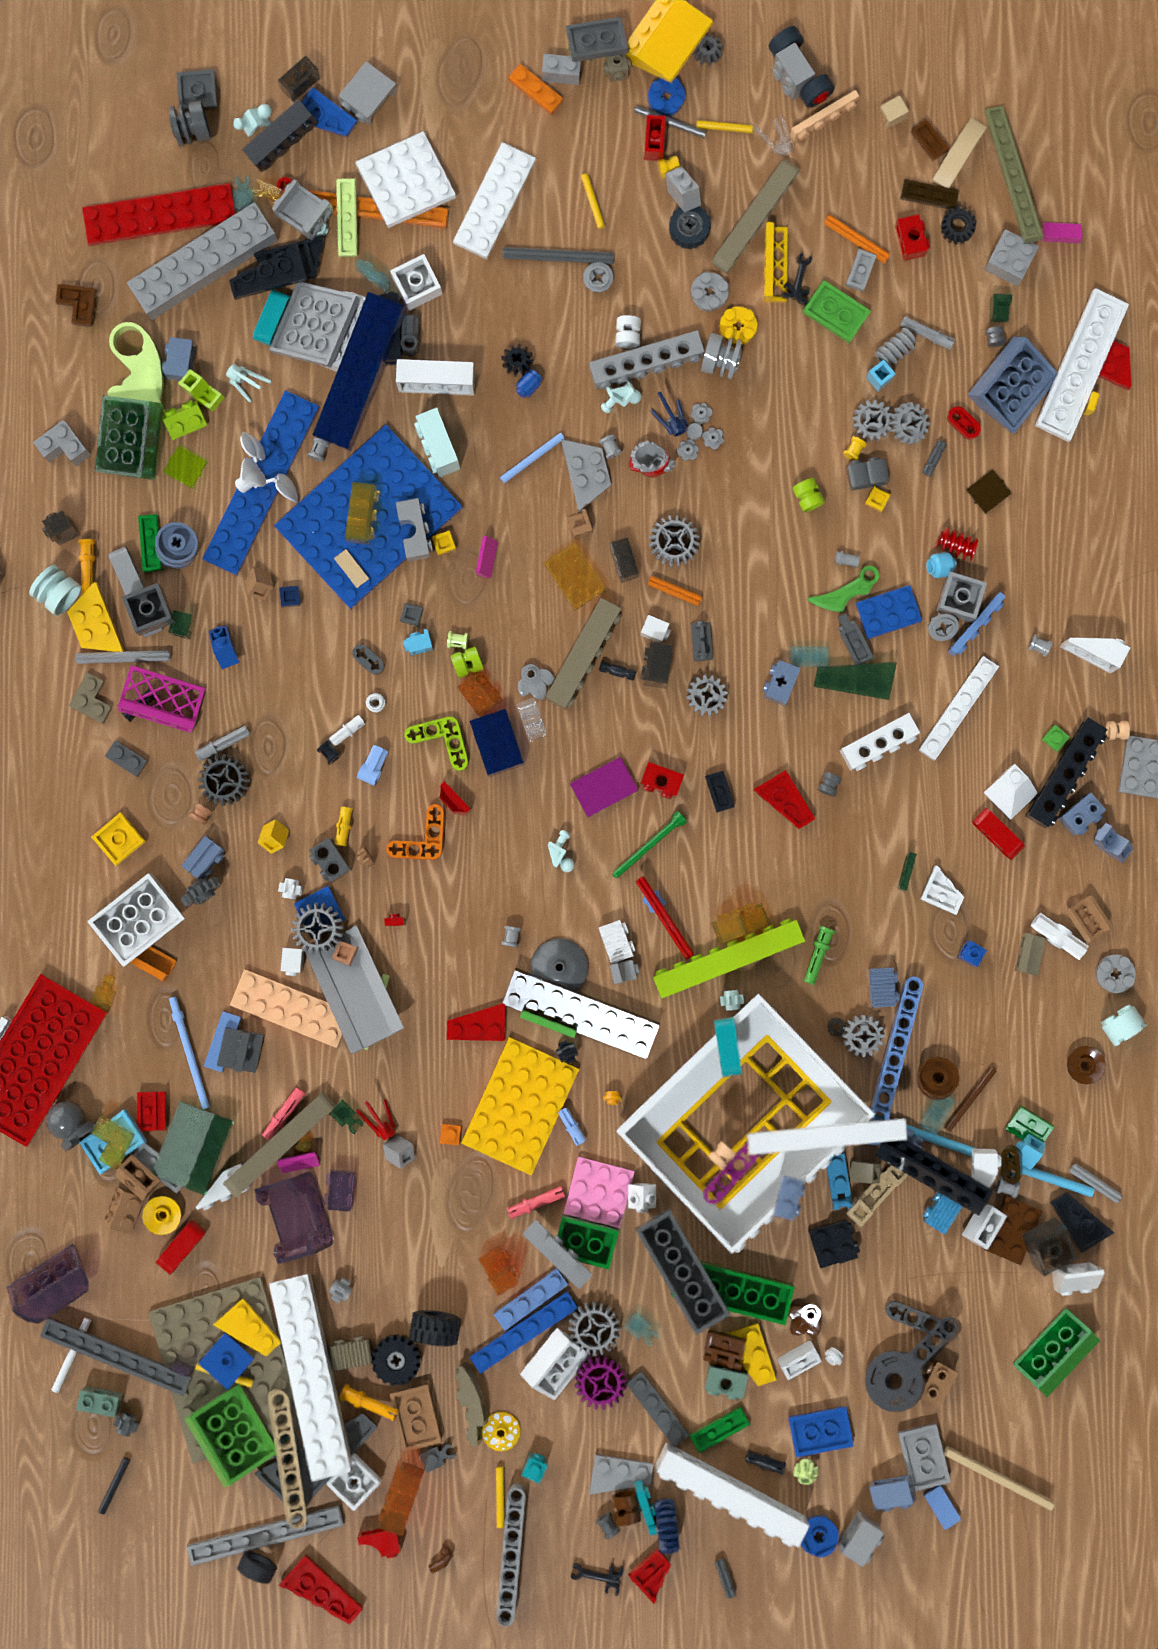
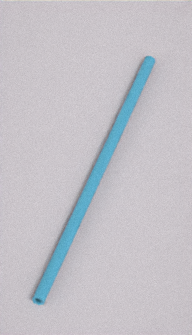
[874,1114,1094,1197]

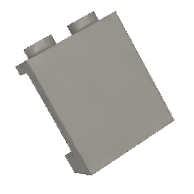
[339,61,397,125]
[272,179,334,240]

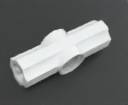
[1031,913,1089,960]

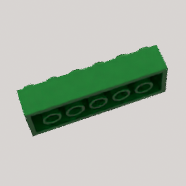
[670,1260,795,1326]

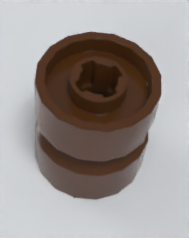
[612,1491,641,1526]

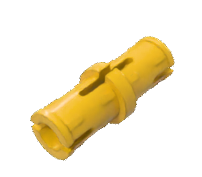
[334,807,353,846]

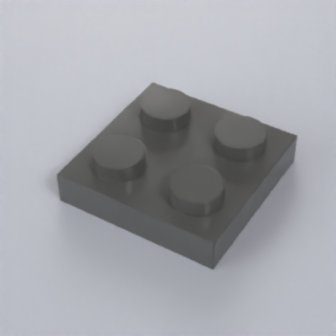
[177,69,218,111]

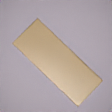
[334,550,369,588]

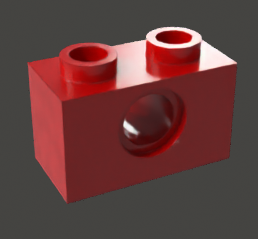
[644,115,666,161]
[895,214,930,261]
[640,762,684,799]

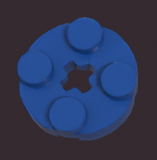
[648,78,685,116]
[801,1515,839,1557]

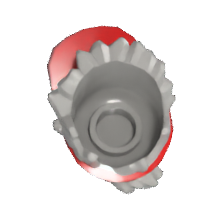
[629,440,676,477]

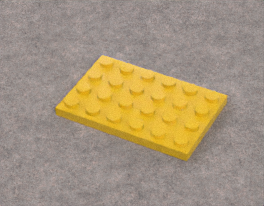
[461,1037,579,1176]

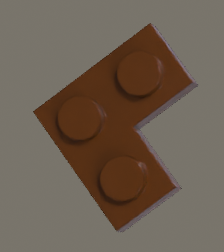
[55,284,97,327]

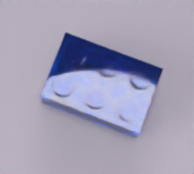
[469,709,524,777]

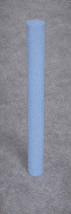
[500,433,565,483]

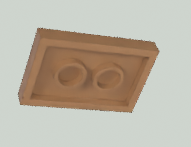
[390,1383,442,1452]

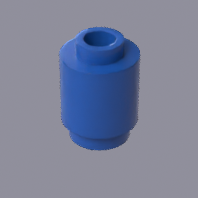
[515,370,543,398]

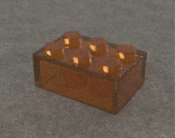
[378,1462,425,1536]

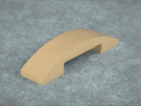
[932,118,987,188]
[846,1165,908,1227]

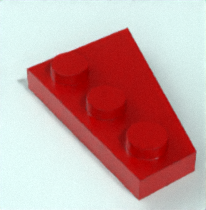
[753,770,815,830]

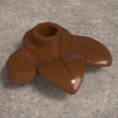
[788,1304,821,1339]

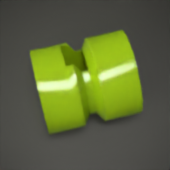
[792,478,825,513]
[450,647,484,678]

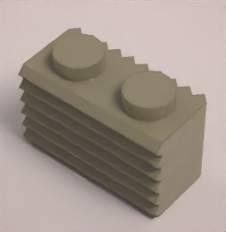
[330,1335,372,1371]

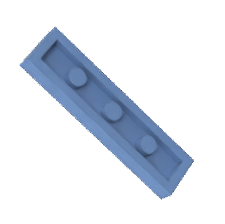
[948,592,1006,656]
[494,1268,568,1330]

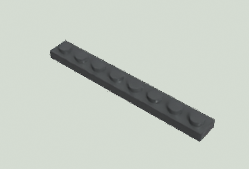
[40,1317,192,1396]

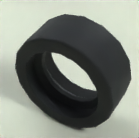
[237,1552,277,1584]

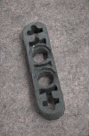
[885,1300,958,1341]

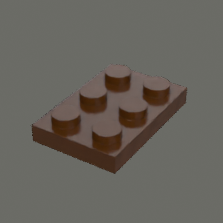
[984,1195,1042,1265]

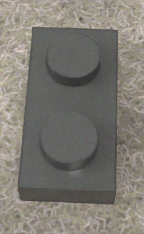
[105,740,148,777]

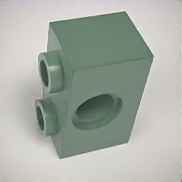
[704,1363,748,1400]
[76,1386,124,1417]

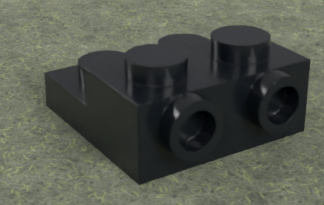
[808,1219,860,1269]

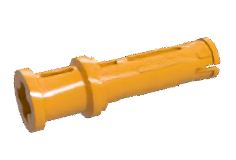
[78,539,96,596]
[339,1384,399,1422]

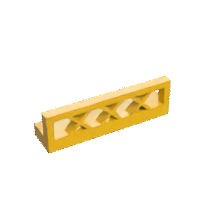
[764,222,788,302]

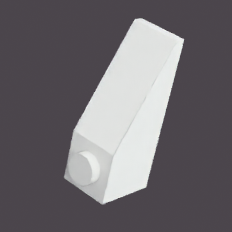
[971,1149,1001,1188]

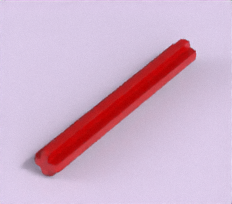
[636,876,694,960]

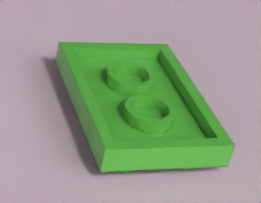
[802,280,871,343]

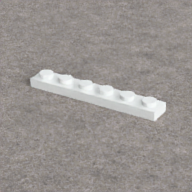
[918,656,999,761]

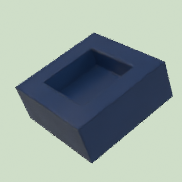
[279,586,301,608]

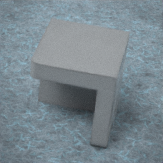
[383,1135,415,1169]

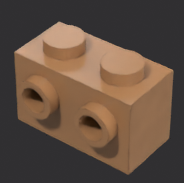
[921,1358,958,1408]

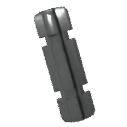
[922,440,947,476]
[715,1558,736,1599]

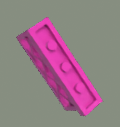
[117,665,205,733]

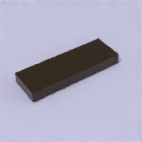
[900,179,960,210]

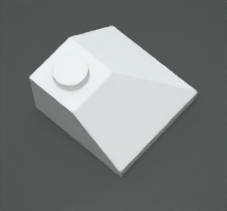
[983,764,1038,820]

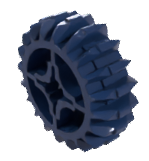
[655,1498,680,1554]

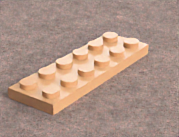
[230,969,343,1048]

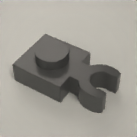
[419,1443,456,1473]

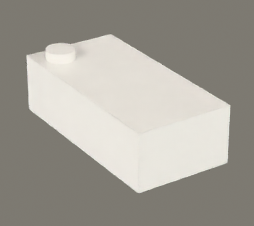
[396,359,475,395]

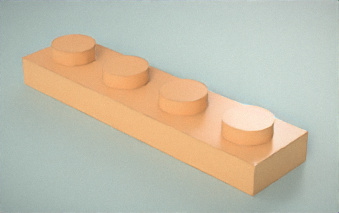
[790,90,859,141]

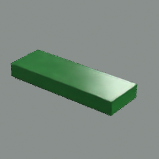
[138,514,163,573]
[689,1406,750,1453]

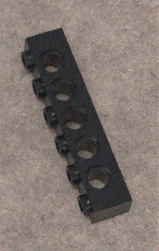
[1025,717,1108,828]
[875,1139,994,1216]

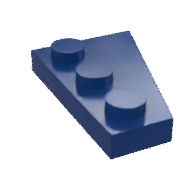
[301,87,358,138]

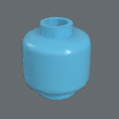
[926,552,957,578]

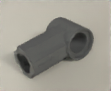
[401,315,419,357]

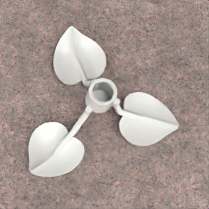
[235,432,298,503]

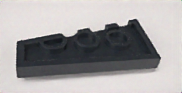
[229,243,308,300]

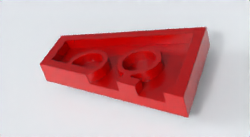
[446,1003,505,1041]

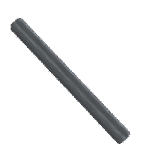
[502,247,614,264]

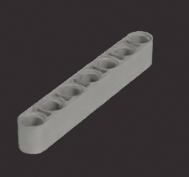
[497,1483,526,1626]

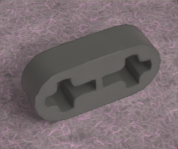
[352,644,384,675]

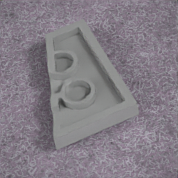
[589,1454,653,1495]

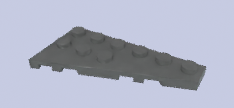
[254,1412,378,1515]

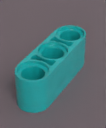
[253,290,291,346]
[714,1017,742,1077]

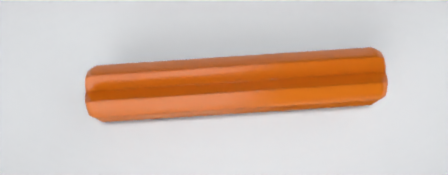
[648,576,702,606]

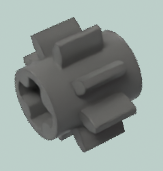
[113,1412,139,1437]

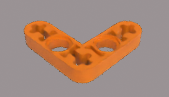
[386,804,444,860]

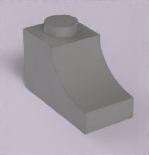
[610,960,639,984]

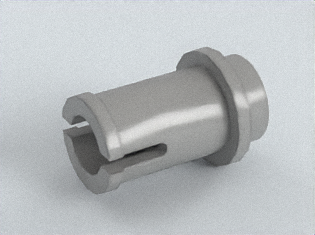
[834,550,860,568]

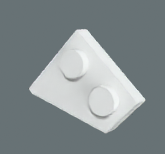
[920,865,964,915]

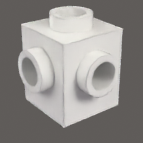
[628,1183,656,1213]

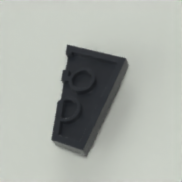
[1050,1192,1115,1253]

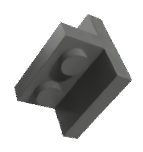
[217,1027,263,1073]

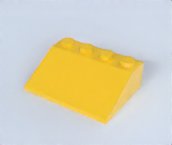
[625,0,714,83]

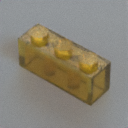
[345,482,380,545]

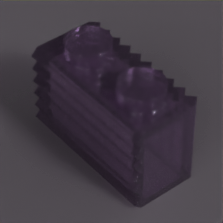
[324,1169,355,1212]

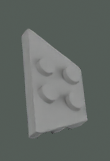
[561,440,611,512]

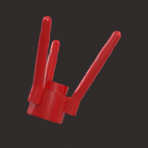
[356,1099,396,1141]

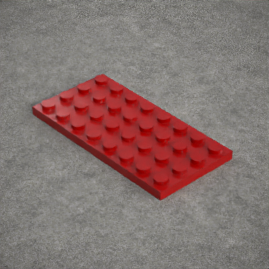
[0,974,108,1147]

